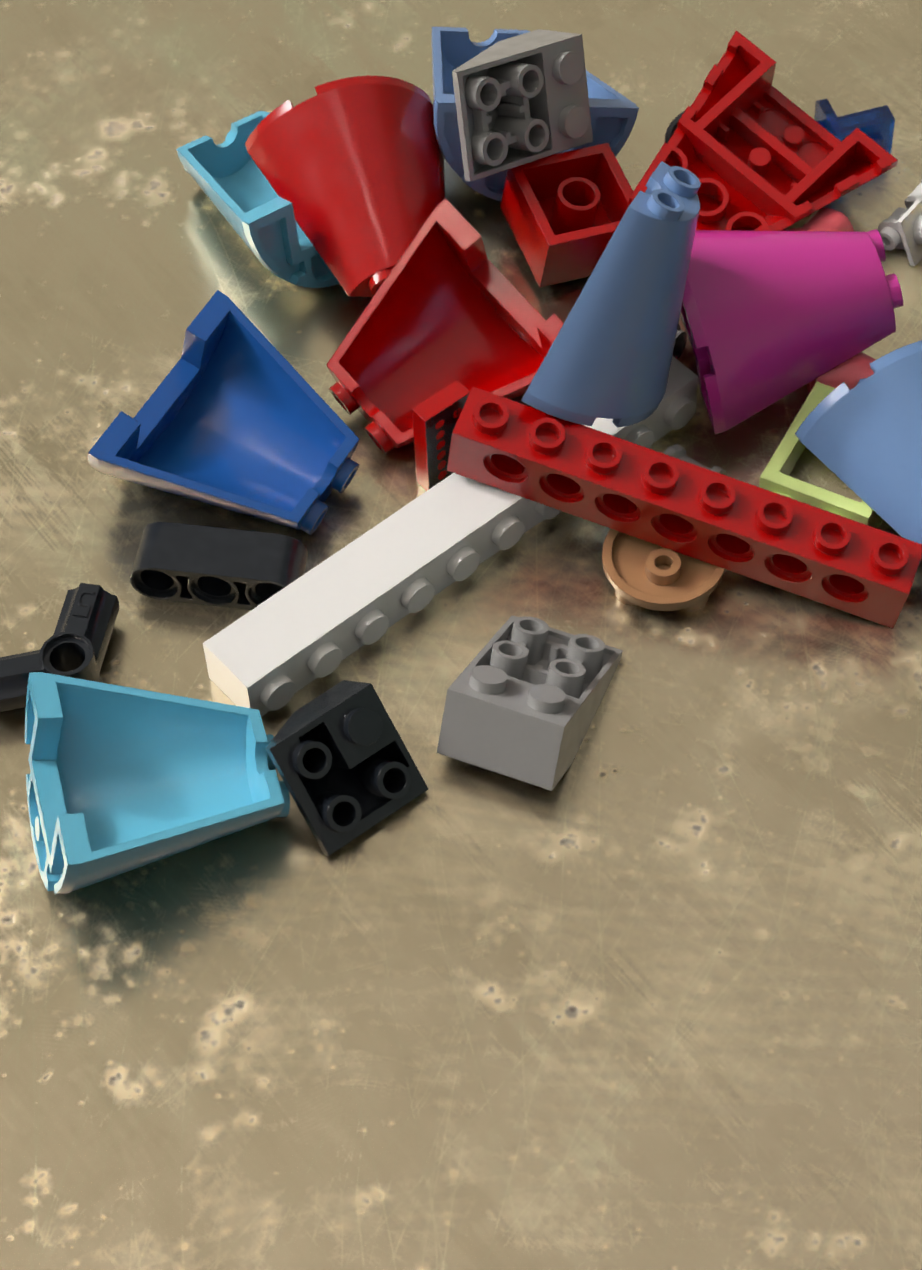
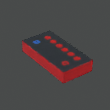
[412,380,470,491]

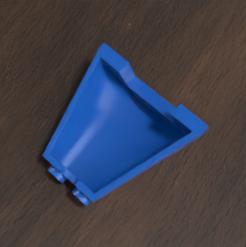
[88,290,359,535]

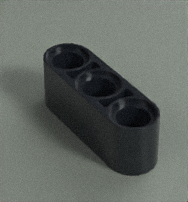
[130,522,308,610]

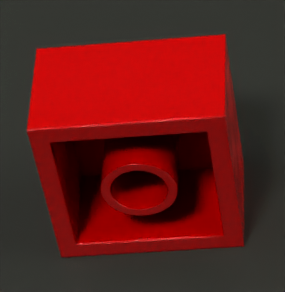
[500,143,633,288]

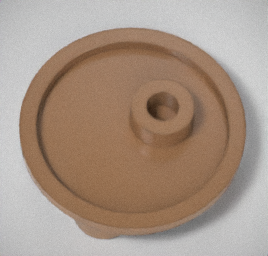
[602,529,726,611]

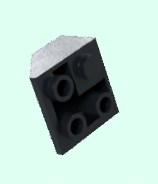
[265,680,428,856]

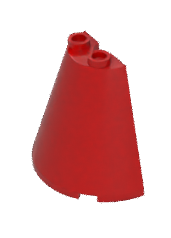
[245,76,445,297]
[326,198,564,454]

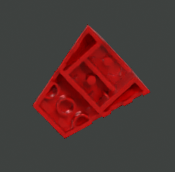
[629,30,898,231]

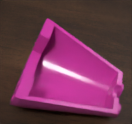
[680,229,904,434]

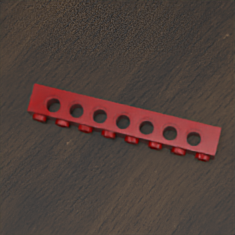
[447,386,922,629]

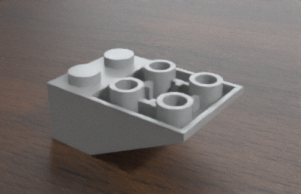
[452,29,593,182]
[437,615,623,791]

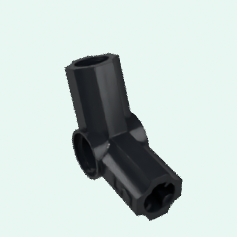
[0,583,120,712]

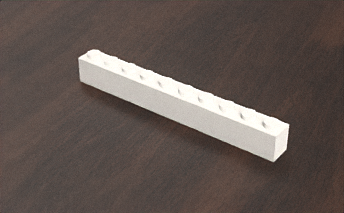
[203,355,698,717]

